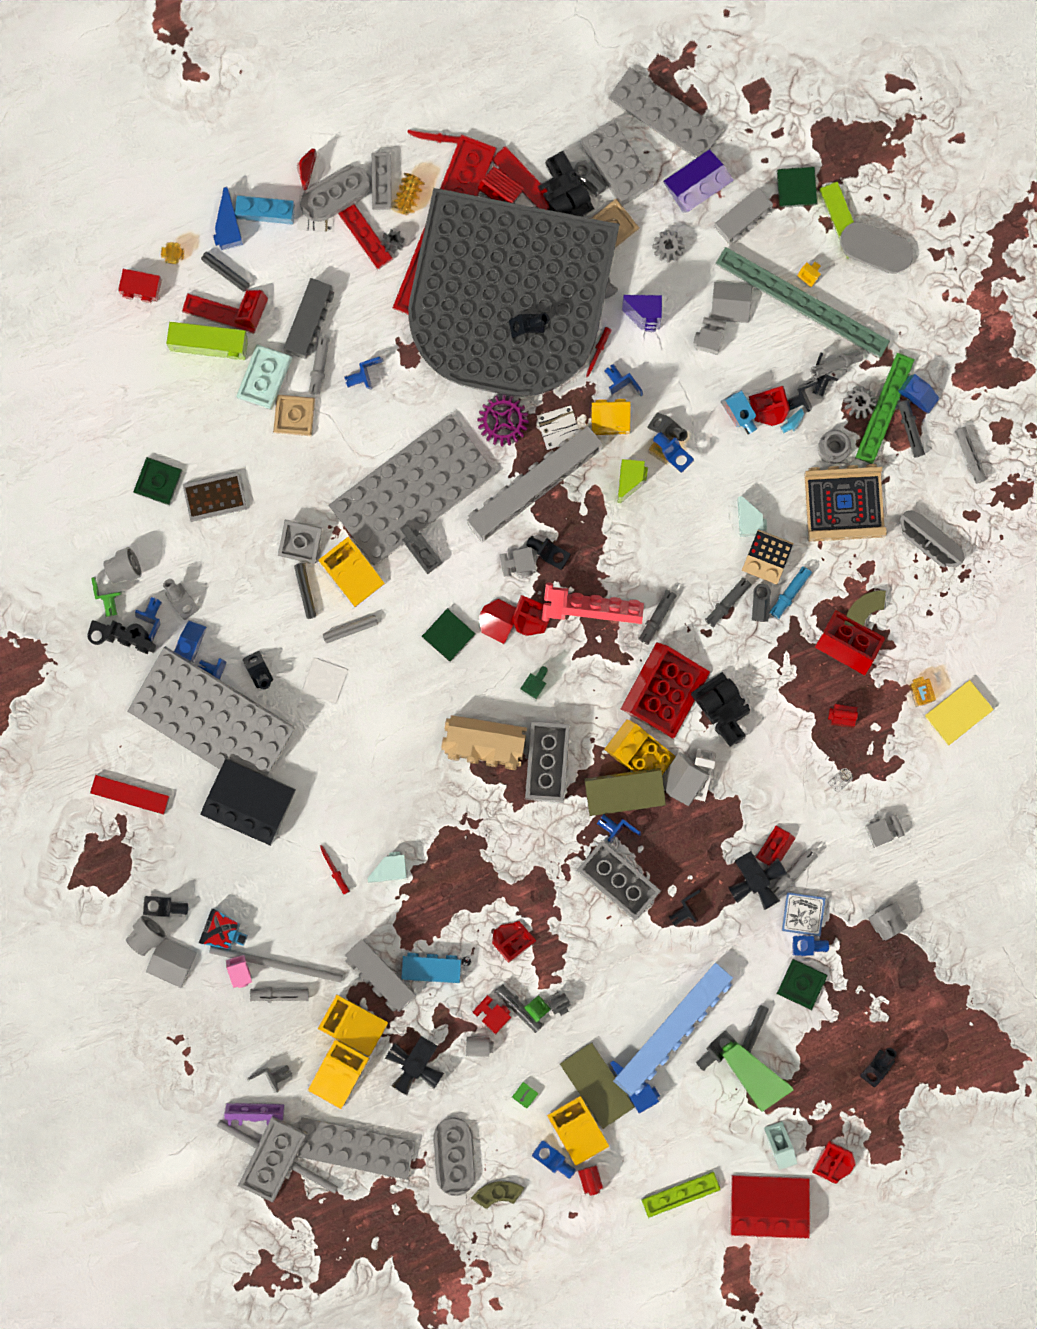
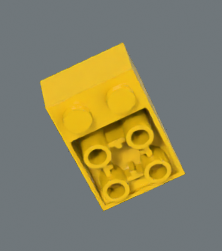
[591,399,630,435]
[318,536,385,607]
[604,719,676,775]
[318,994,388,1057]
[308,1039,370,1109]
[547,1096,609,1166]

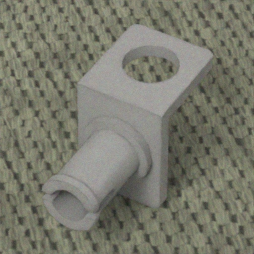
[163,579,199,620]

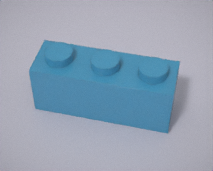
[235,196,295,225]
[401,953,461,983]

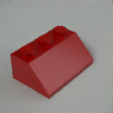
[815,610,885,676]

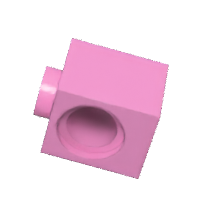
[226,955,252,988]

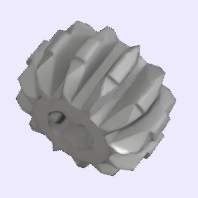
[652,230,685,263]
[844,386,876,419]

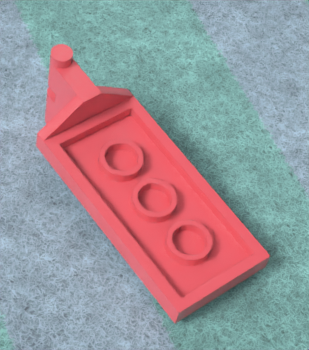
[542,583,644,624]

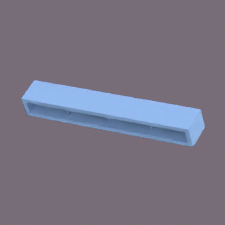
[613,963,733,1097]

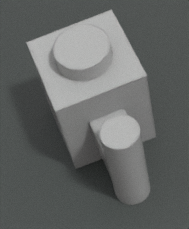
[693,317,726,355]
[499,547,536,578]
[865,814,905,848]

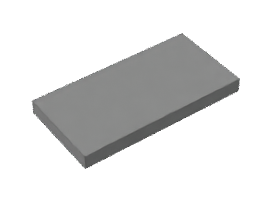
[238,1116,307,1202]

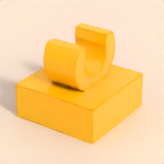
[797,261,821,287]

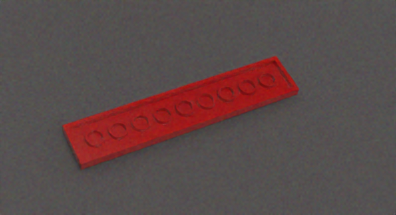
[392,134,497,315]

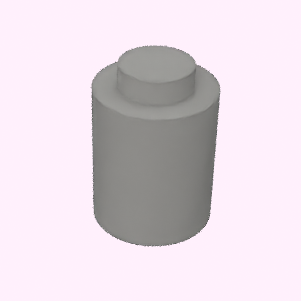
[466,1037,494,1057]

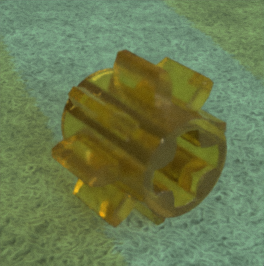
[161,242,184,264]

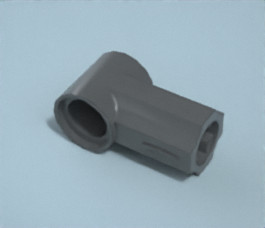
[573,160,608,197]
[752,583,771,622]

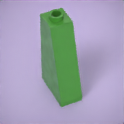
[720,1042,794,1112]

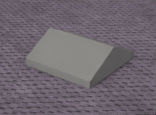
[711,282,752,323]
[278,519,322,564]
[662,752,709,806]
[146,938,197,988]

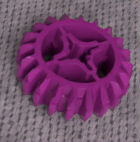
[477,395,529,447]

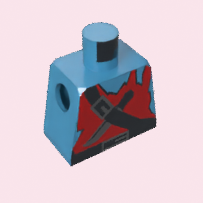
[720,390,757,435]
[199,909,248,950]

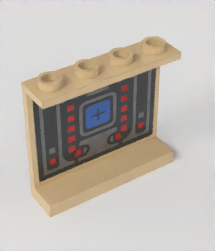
[804,464,887,542]

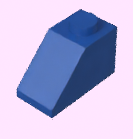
[898,374,939,414]
[174,621,207,663]

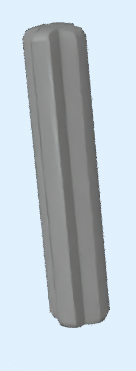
[323,615,378,643]

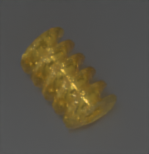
[391,173,425,215]

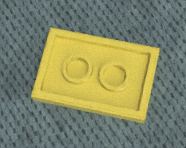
[925,680,994,746]

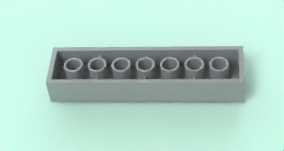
[467,426,602,543]

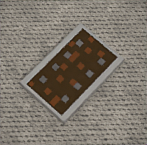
[182,472,247,522]

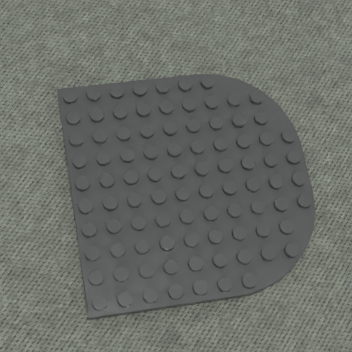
[408,188,620,396]

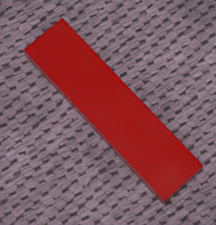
[492,146,550,210]
[338,204,393,270]
[182,293,256,334]
[90,775,170,815]

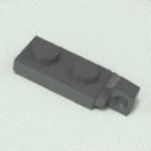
[400,524,443,574]

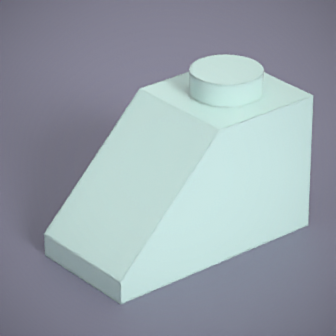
[737,496,767,537]
[367,852,407,883]
[764,1122,798,1170]

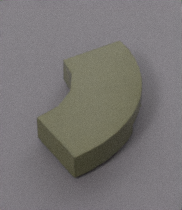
[845,590,886,626]
[471,1181,525,1209]

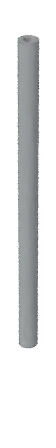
[209,946,343,983]
[217,1120,338,1194]

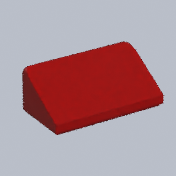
[234,290,268,328]
[755,825,795,866]

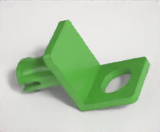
[91,576,122,617]

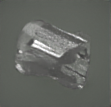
[828,768,853,793]

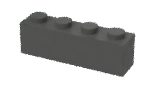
[284,278,335,359]

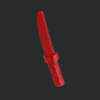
[407,130,460,144]
[586,327,612,377]
[320,845,350,895]

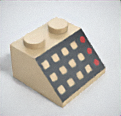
[742,529,794,584]

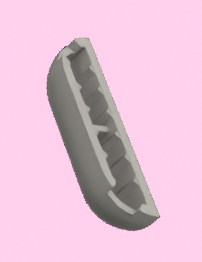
[900,511,965,567]

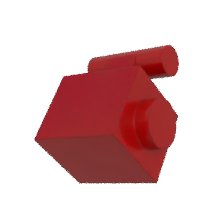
[828,704,858,728]
[472,995,512,1034]
[578,1165,603,1196]

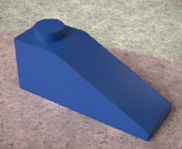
[213,187,243,250]
[610,1061,661,1114]

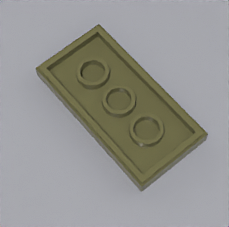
[584,768,666,816]
[560,1042,635,1129]

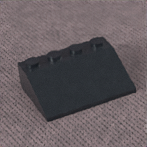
[200,758,296,846]

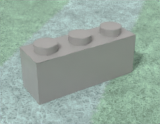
[714,187,773,244]

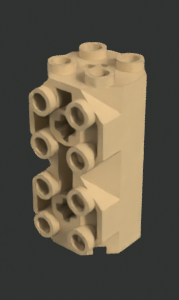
[441,715,527,770]

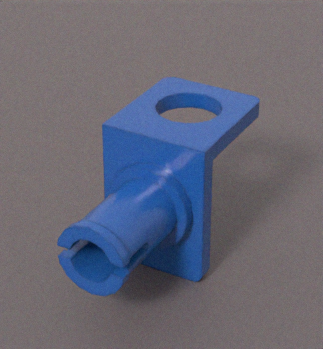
[344,357,384,389]
[604,364,643,396]
[653,432,694,473]
[135,597,162,642]
[198,658,234,689]
[597,814,641,844]
[793,936,829,956]
[532,1140,576,1179]

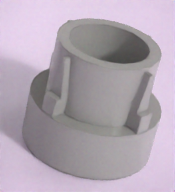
[818,430,851,464]
[104,547,142,584]
[868,902,908,940]
[126,915,166,956]

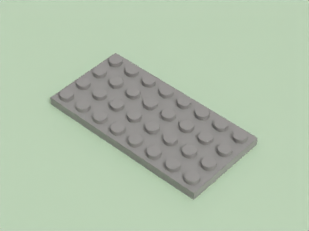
[329,414,496,566]
[127,646,296,776]

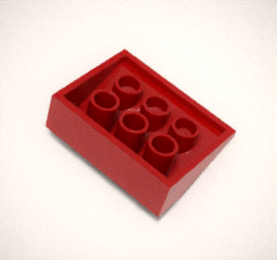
[620,642,710,739]
[730,1175,810,1239]

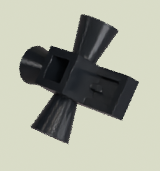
[728,851,788,910]
[385,1036,444,1096]

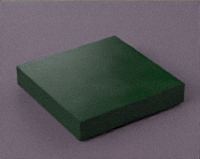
[777,167,817,208]
[133,457,183,506]
[422,608,476,662]
[776,959,828,1010]

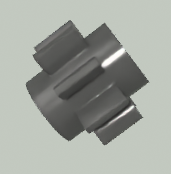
[381,229,405,254]
[548,992,571,1016]

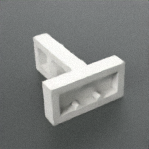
[694,748,716,802]

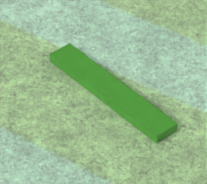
[855,352,915,464]

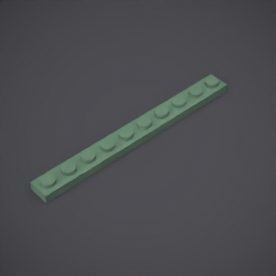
[716,247,890,358]

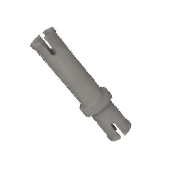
[308,337,330,395]
[810,350,864,378]
[954,427,987,484]
[770,848,818,898]
[250,987,309,1003]

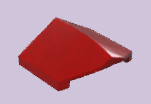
[297,148,317,190]
[749,386,790,426]
[512,595,550,636]
[479,599,516,644]
[492,921,536,963]
[812,1141,856,1184]

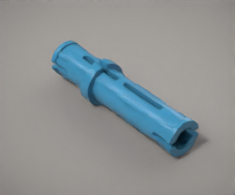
[769,566,812,619]

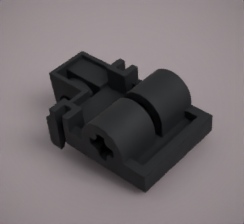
[538,151,594,216]
[87,620,156,654]
[691,672,750,747]

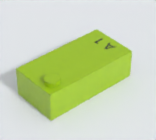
[166,321,248,360]

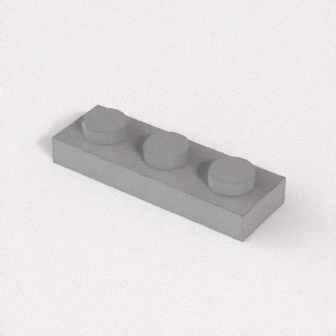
[371,152,391,210]

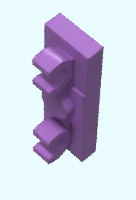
[224,1103,284,1126]

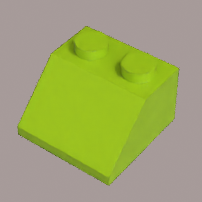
[617,459,648,503]

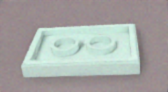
[236,344,293,410]

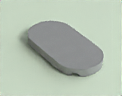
[300,166,371,222]
[840,222,913,274]
[433,1117,475,1196]

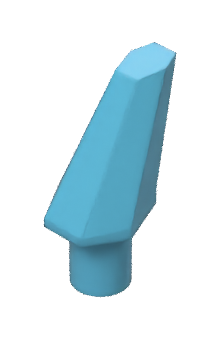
[780,408,804,433]

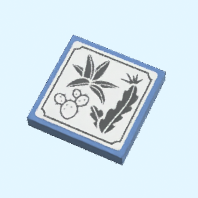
[782,892,825,936]

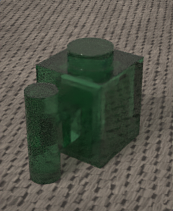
[520,666,548,701]

